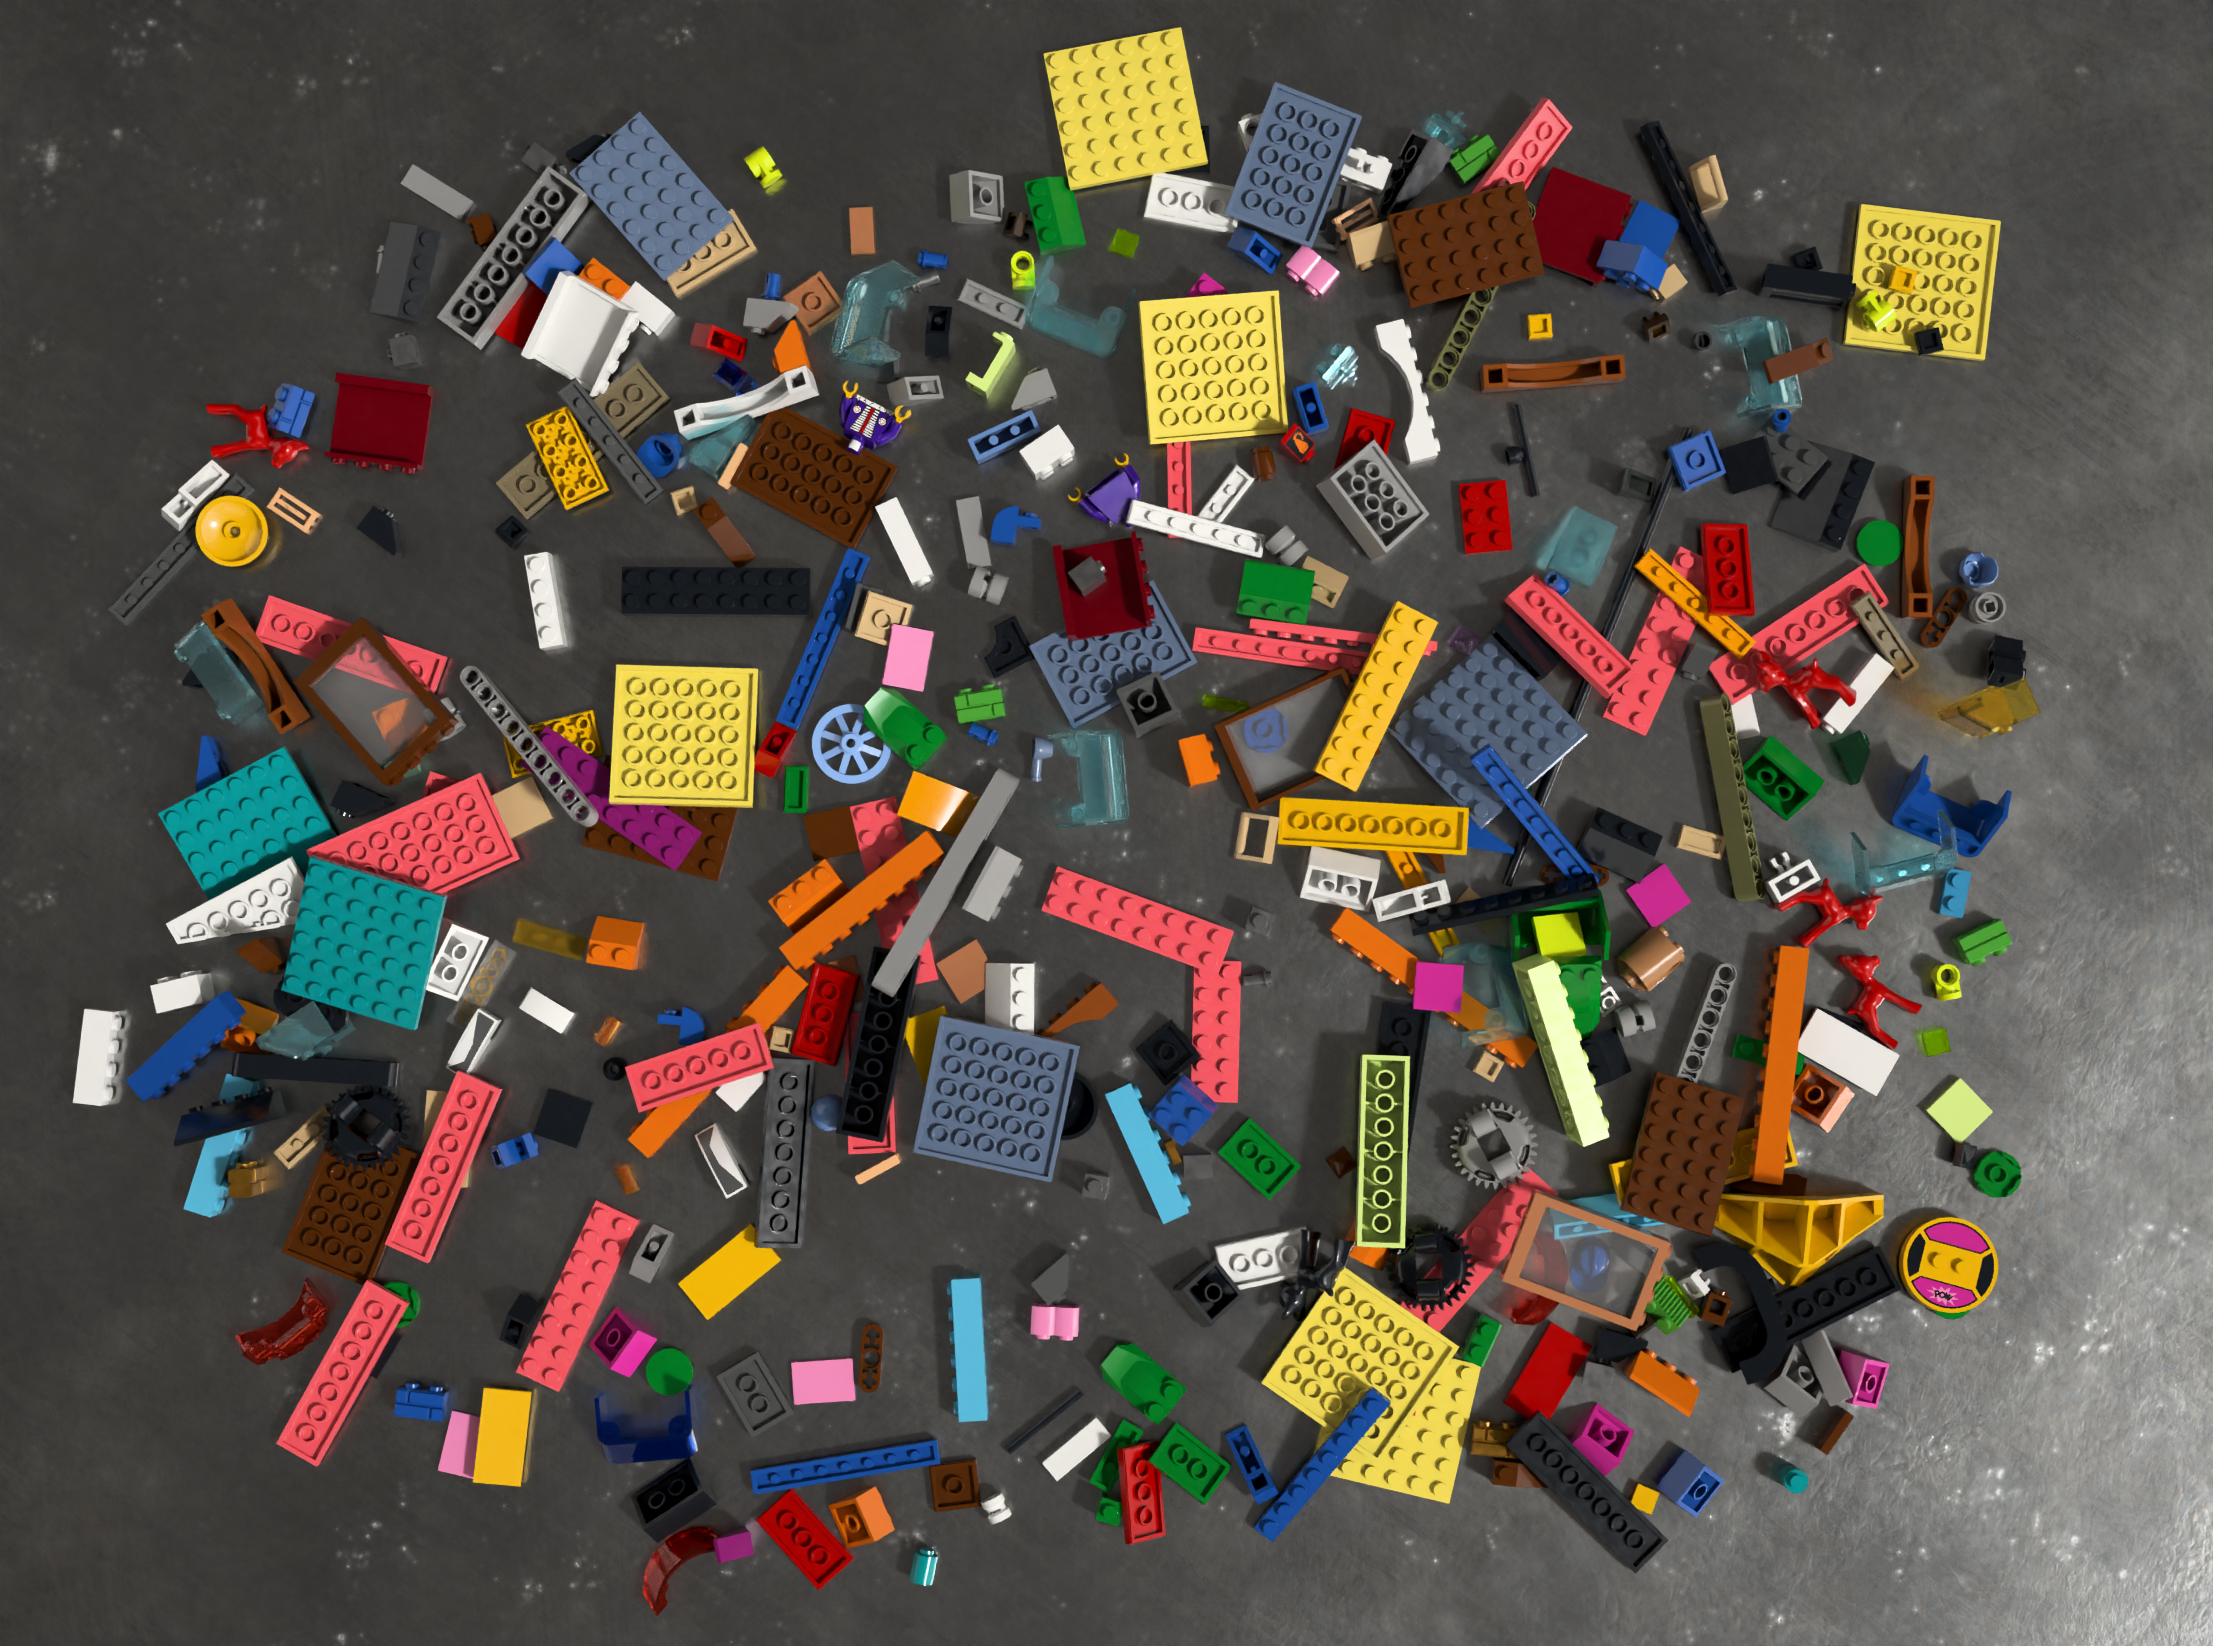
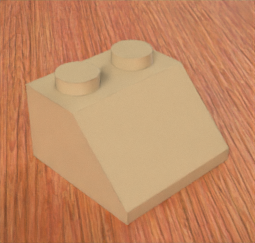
[1346,221,1397,271]

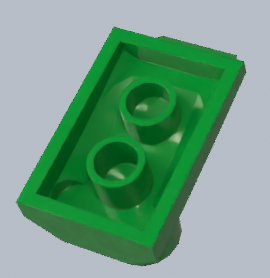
[863,687,947,771]
[1553,955,1603,1038]
[1100,1342,1187,1425]

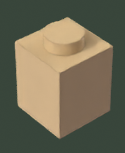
[1648,264,1688,303]

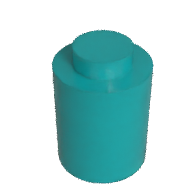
[1779,1464,1808,1493]
[909,1547,938,1585]

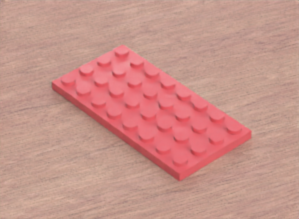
[306,773,520,894]

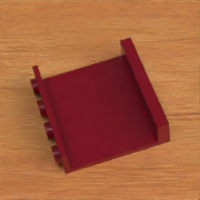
[1533,167,1633,288]
[324,372,434,475]
[1052,531,1156,642]

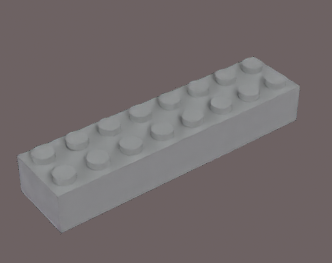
[437,166,591,350]

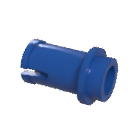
[918,249,948,269]
[761,273,781,301]
[1772,409,1791,433]
[1545,572,1570,596]
[967,722,999,747]

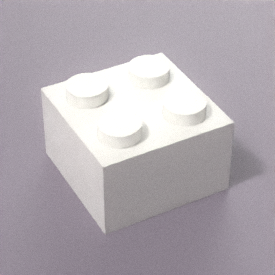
[1019,425,1075,480]
[150,970,215,1013]

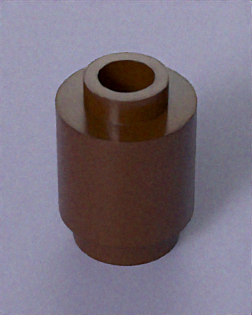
[1249,446,1277,482]

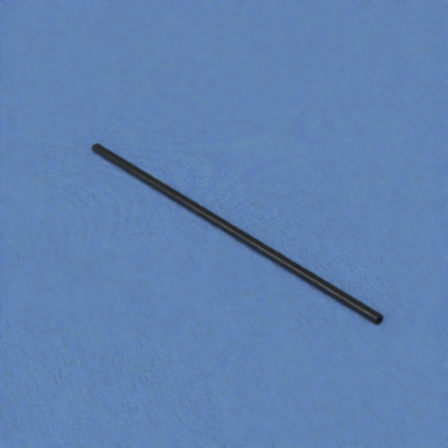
[1501,427,1693,887]

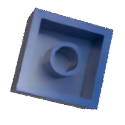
[1596,240,1668,292]
[1148,1074,1219,1146]

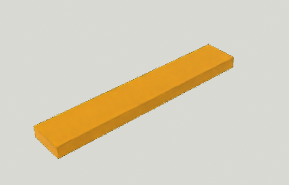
[1634,548,1756,660]
[1384,850,1462,958]

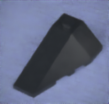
[1377,129,1454,221]

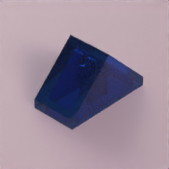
[711,358,754,396]

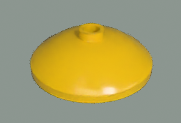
[196,496,268,567]

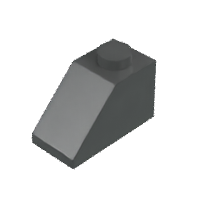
[1678,641,1718,682]
[1030,1251,1069,1306]

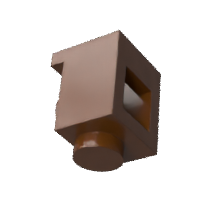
[466,213,498,252]
[1697,1288,1733,1327]

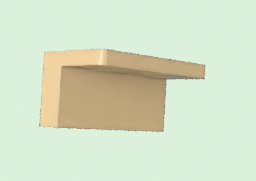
[1301,556,1349,608]

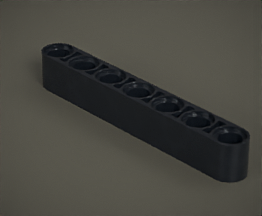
[232,1052,399,1087]

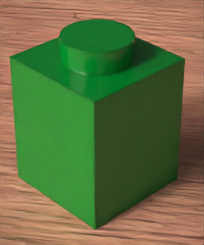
[1095,1492,1123,1527]

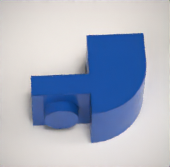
[990,506,1041,546]
[657,1006,707,1046]
[488,1132,539,1170]

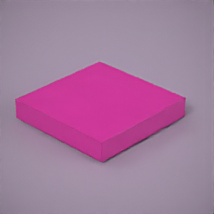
[1625,863,1691,928]
[1412,962,1464,1013]

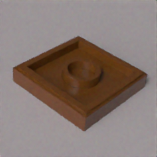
[803,805,860,862]
[929,1458,982,1512]

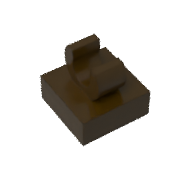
[1002,211,1033,238]
[1643,311,1671,343]

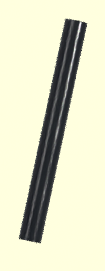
[1512,404,1541,497]
[1005,1388,1084,1454]

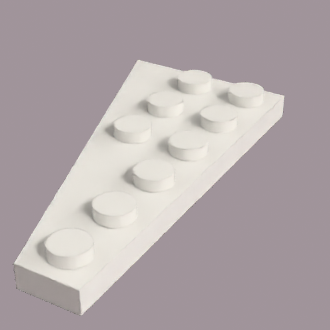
[166,856,305,944]

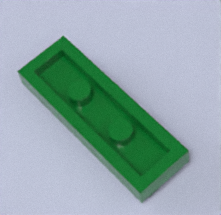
[1731,1034,1806,1075]
[1089,1419,1144,1493]

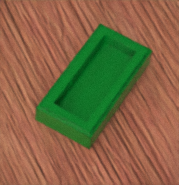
[783,765,809,813]

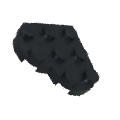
[273,976,349,1037]

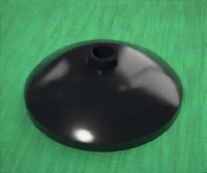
[1061,1072,1099,1140]

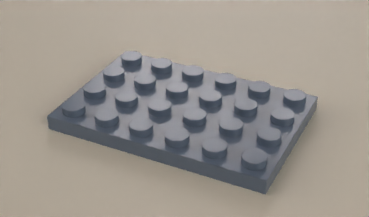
[1224,82,1362,248]
[569,111,734,282]
[1029,580,1197,729]

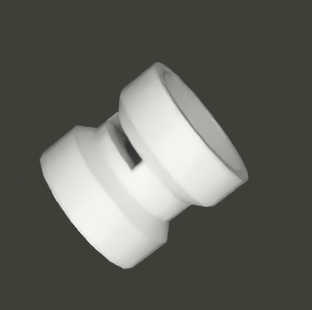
[981,1492,1012,1525]

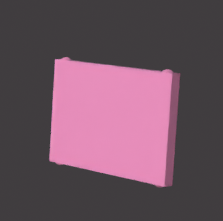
[882,624,933,692]
[791,1357,856,1405]
[438,1410,480,1479]

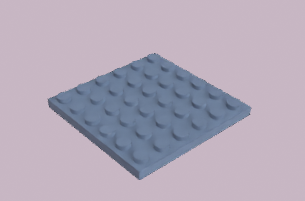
[1387,635,1588,829]
[913,1014,1080,1182]

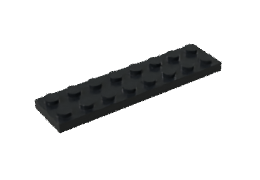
[1355,1002,1432,1189]
[754,1058,815,1248]
[1710,1246,1901,1373]
[1505,1410,1669,1574]

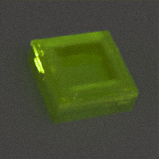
[1110,228,1140,260]
[1921,1028,1951,1057]

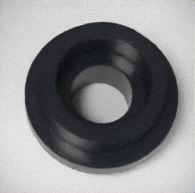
[603,1057,626,1081]

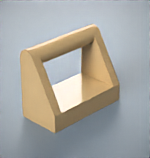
[1687,155,1728,213]
[1234,812,1279,864]

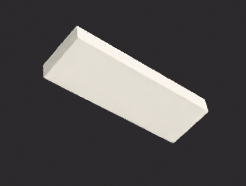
[1196,465,1255,523]
[1042,1417,1111,1481]

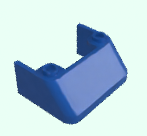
[1892,754,2012,857]

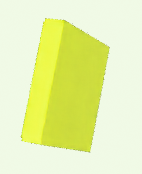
[1531,912,1587,960]

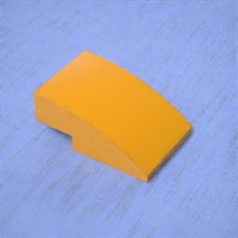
[897,771,981,838]

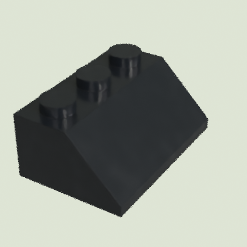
[1488,611,1561,681]
[1577,807,1663,884]
[631,1457,717,1543]

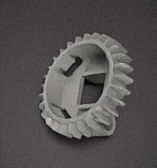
[1450,1102,1538,1190]

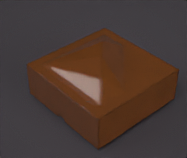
[1325,1146,1357,1179]

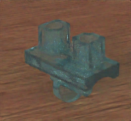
[1425,110,1469,150]
[1316,344,1358,390]

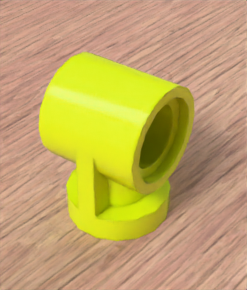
[744,146,782,188]
[1011,251,1036,290]
[1856,290,1897,333]
[1931,964,1962,1001]

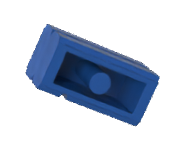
[267,382,315,438]
[1291,382,1329,436]
[394,1382,449,1422]

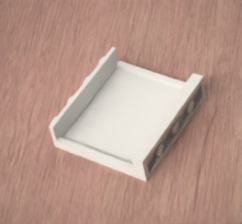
[521,271,640,397]

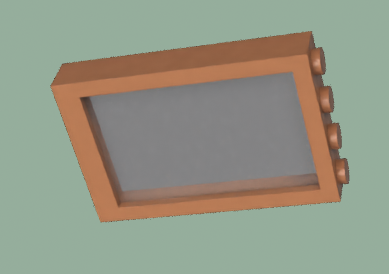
[1500,1188,1672,1331]

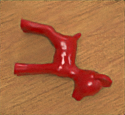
[206,404,309,469]
[1756,651,1857,729]
[1773,878,1883,948]
[1838,954,1922,1050]

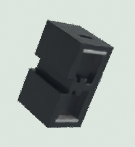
[1987,635,2026,691]

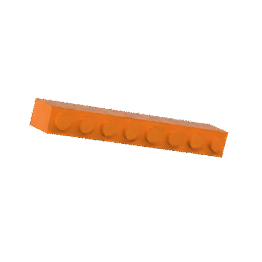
[779,830,946,970]

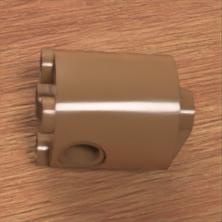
[1617,924,1685,993]

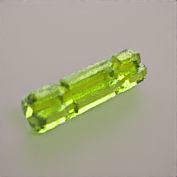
[1203,694,1249,712]
[1665,1276,1699,1319]

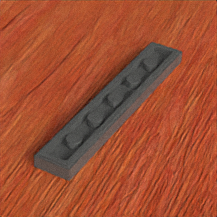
[557,378,664,505]

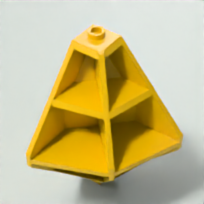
[1714,1192,1884,1287]

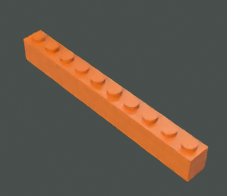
[1329,907,1538,1068]
[1748,945,1809,1185]
[627,964,809,1158]

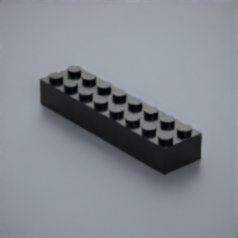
[621,567,813,618]
[836,946,922,1143]

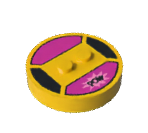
[1899,1217,1998,1313]

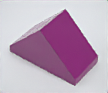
[713,1527,754,1563]

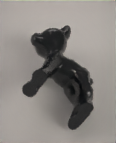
[1279,1229,1355,1322]

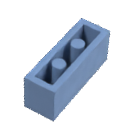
[967,410,1042,464]

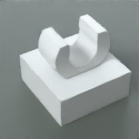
[1677,1269,1710,1300]

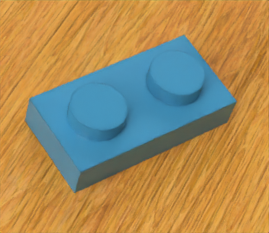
[1937,868,1972,918]

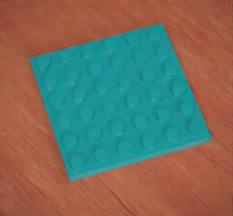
[158,746,337,936]
[281,855,447,1030]

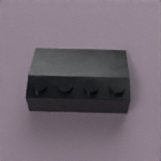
[1769,441,1875,553]
[174,1087,287,1146]

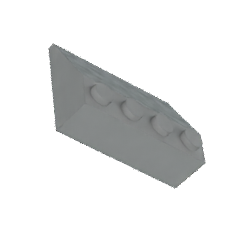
[1316,440,1429,560]

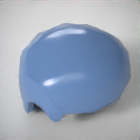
[1959,552,1999,588]
[811,1094,843,1131]

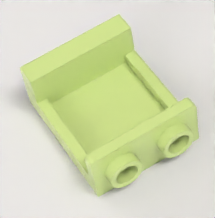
[965,331,1016,399]

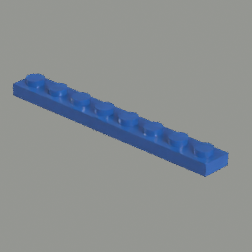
[775,548,870,730]
[1470,743,1600,883]
[1254,1386,1391,1542]
[750,1439,941,1495]

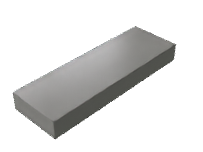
[400,164,474,222]
[957,279,1031,330]
[956,496,992,570]
[1801,1331,1853,1406]

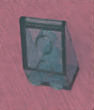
[689,414,757,481]
[1545,507,1618,590]

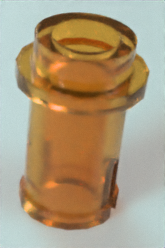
[594,1015,621,1047]
[615,1164,640,1195]

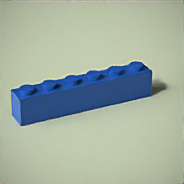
[126,990,246,1103]

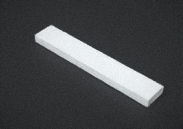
[1126,499,1267,559]

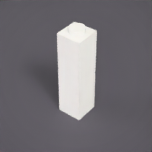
[875,497,934,587]
[1819,653,1894,735]

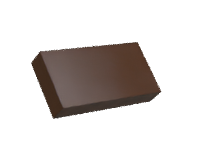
[1815,1408,1854,1455]

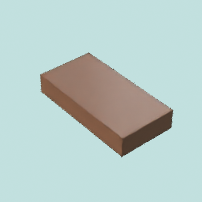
[849,207,875,256]

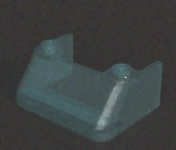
[1027,255,1137,358]
[829,260,921,368]
[1719,316,1802,418]
[173,620,265,726]
[1047,730,1129,829]
[1850,810,1958,895]
[1442,941,1529,1048]
[255,1001,356,1061]

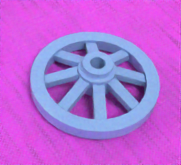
[812,704,892,784]

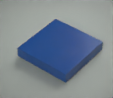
[1618,200,1681,259]
[522,237,585,296]
[1666,429,1726,491]

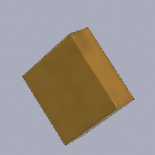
[1164,1139,1182,1165]

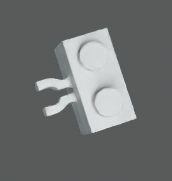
[1339,147,1392,195]
[1764,851,1821,903]

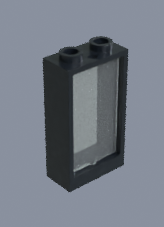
[1759,264,1856,309]

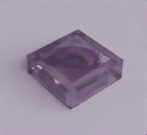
[1449,626,1482,657]

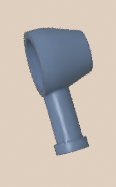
[1029,736,1053,781]

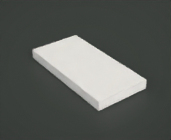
[1144,173,1238,235]
[1798,1008,1900,1096]
[1215,1226,1307,1290]

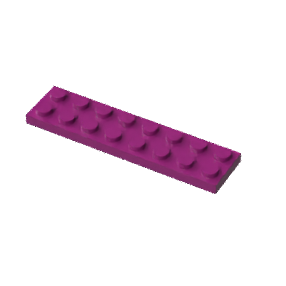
[520,726,703,871]

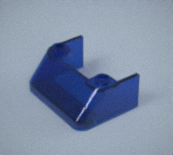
[594,1385,699,1464]

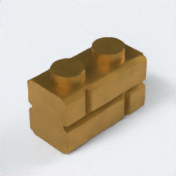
[228,1161,266,1198]
[1469,1420,1519,1459]

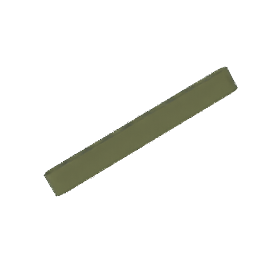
[1424,202,1536,392]
[1700,693,1765,902]

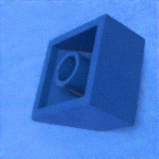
[1657,1450,1725,1517]

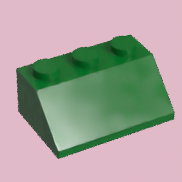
[1024,177,1086,256]
[1236,559,1315,625]
[1742,735,1824,821]

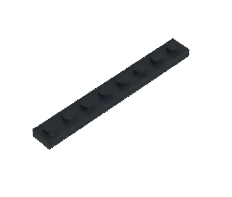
[1640,121,1737,297]
[1408,874,1600,936]

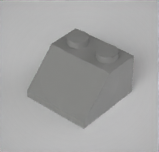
[949,170,1005,225]
[1764,1344,1823,1418]

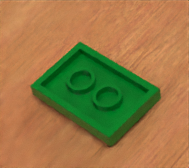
[1217,1117,1301,1201]
[1147,1423,1232,1505]

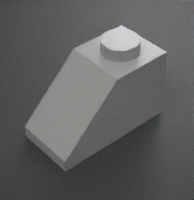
[743,298,799,335]
[1011,367,1057,414]
[887,375,944,407]
[629,1224,674,1283]

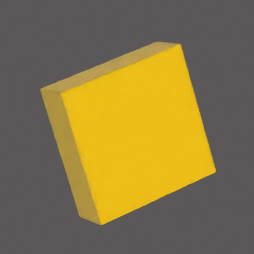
[1887,265,1918,295]
[1527,313,1553,340]
[1629,1483,1660,1514]

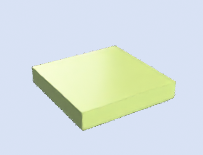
[1925,1077,1993,1143]

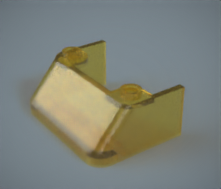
[1937,678,2041,739]

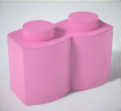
[1285,246,1340,297]
[1031,1303,1080,1340]

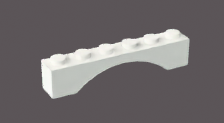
[1374,319,1440,465]
[674,365,819,440]

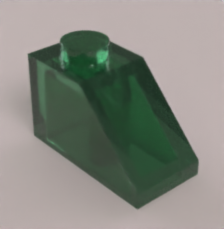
[1830,730,1870,785]

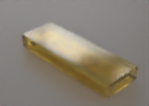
[512,919,588,961]

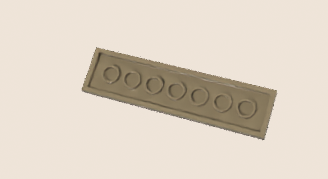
[496,362,670,520]

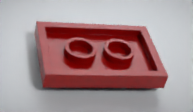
[1458,480,1513,555]

